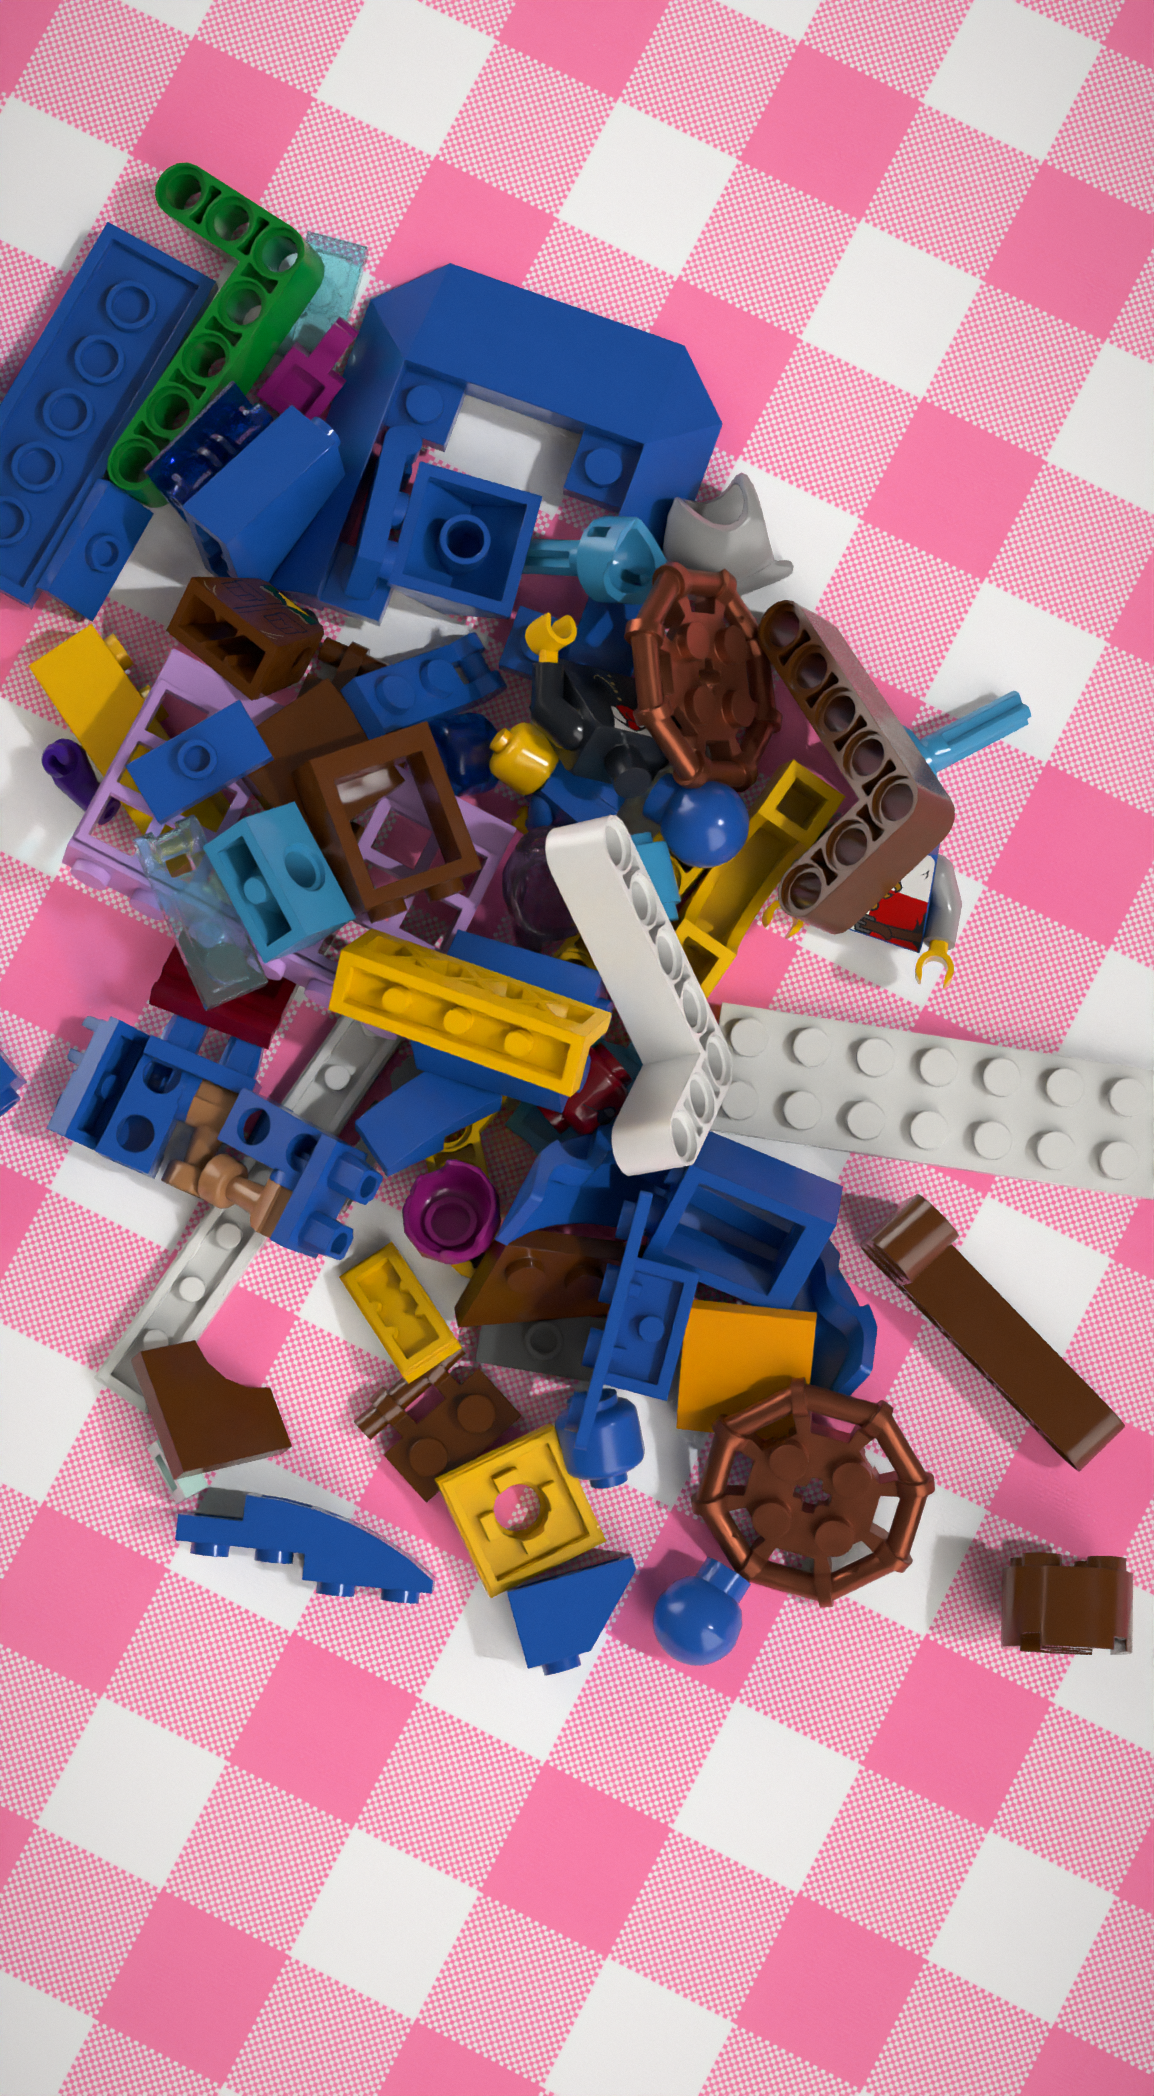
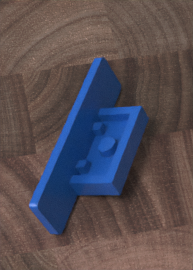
[564,1190,700,1451]

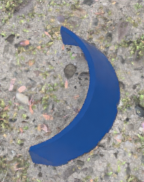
[495,1124,878,1396]

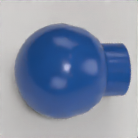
[642,772,749,868]
[653,1556,751,1666]

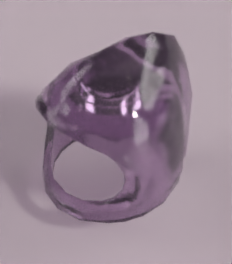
[501,825,580,954]

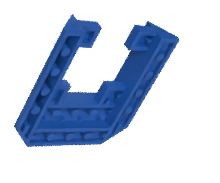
[269,263,723,681]

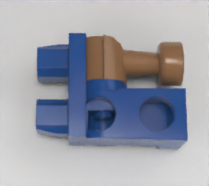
[95,1014,264,1199]
[197,1087,383,1260]

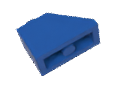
[507,1554,636,1676]

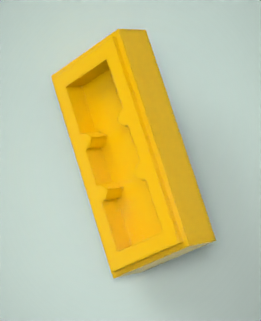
[339,1241,462,1384]

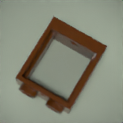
[291,721,482,924]

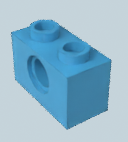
[203,801,356,964]

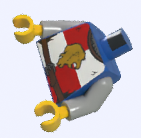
[762,822,962,989]

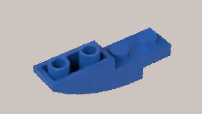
[175,1492,436,1604]

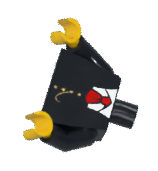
[525,612,701,798]

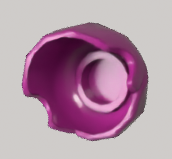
[402,1159,501,1265]

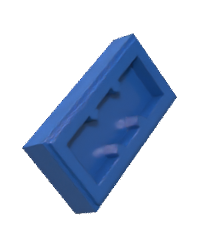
[36,478,154,622]
[125,700,274,825]

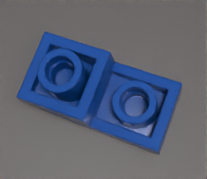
[355,1071,502,1177]

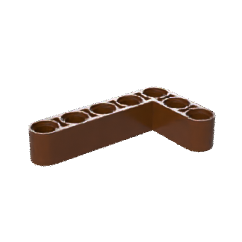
[758,600,955,935]
[859,1194,1125,1472]

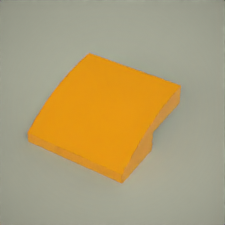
[676,1299,817,1440]

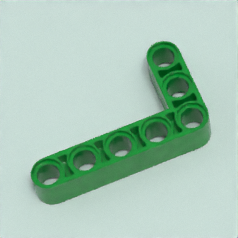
[107,162,325,508]

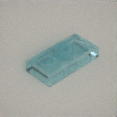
[275,231,369,371]

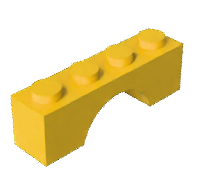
[671,759,846,999]

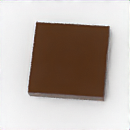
[242,678,406,845]

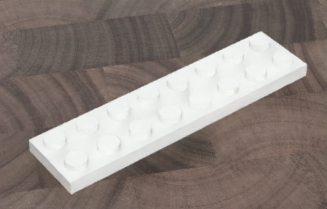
[709,1002,1154,1201]

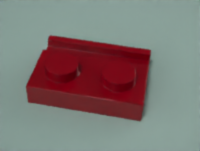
[149,926,300,1050]

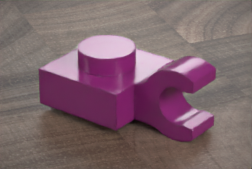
[256,316,359,420]

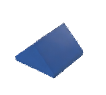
[386,461,543,620]

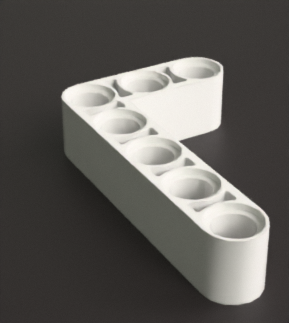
[545,815,733,1176]

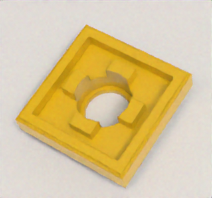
[434,1423,606,1598]

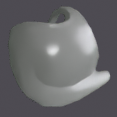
[663,472,794,601]

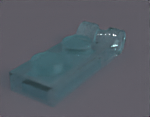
[132,814,268,1011]

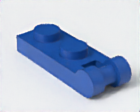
[344,424,422,601]
[340,632,508,740]

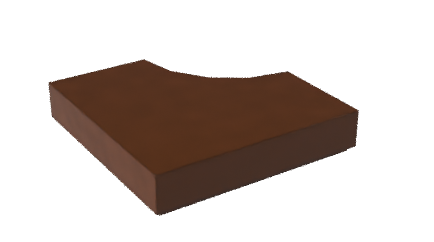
[131,1340,292,1480]

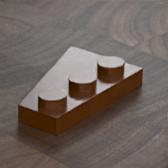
[454,1230,645,1328]

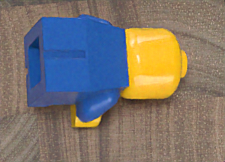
[489,723,626,839]

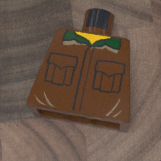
[166,576,324,701]

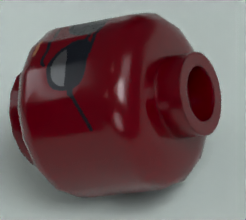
[535,1042,633,1136]

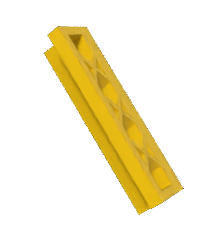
[328,928,612,1097]

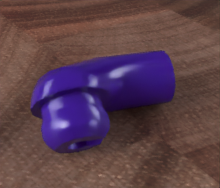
[41,738,121,825]

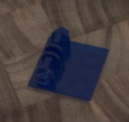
[143,381,274,528]

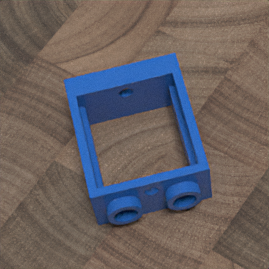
[642,1131,843,1310]

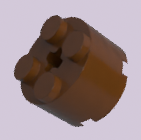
[1001,1552,1134,1655]

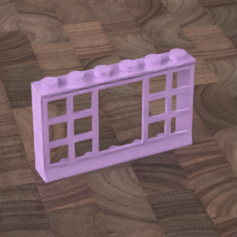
[61,648,517,1041]

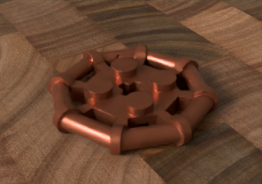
[624,561,783,792]
[690,1377,935,1608]

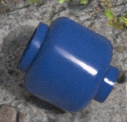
[555,1388,645,1489]

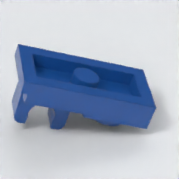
[46,1016,150,1151]

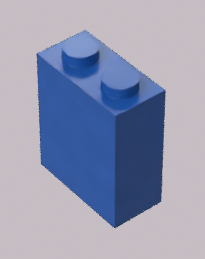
[410,929,614,1113]

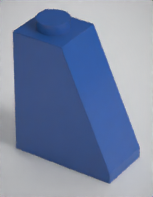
[182,405,345,582]

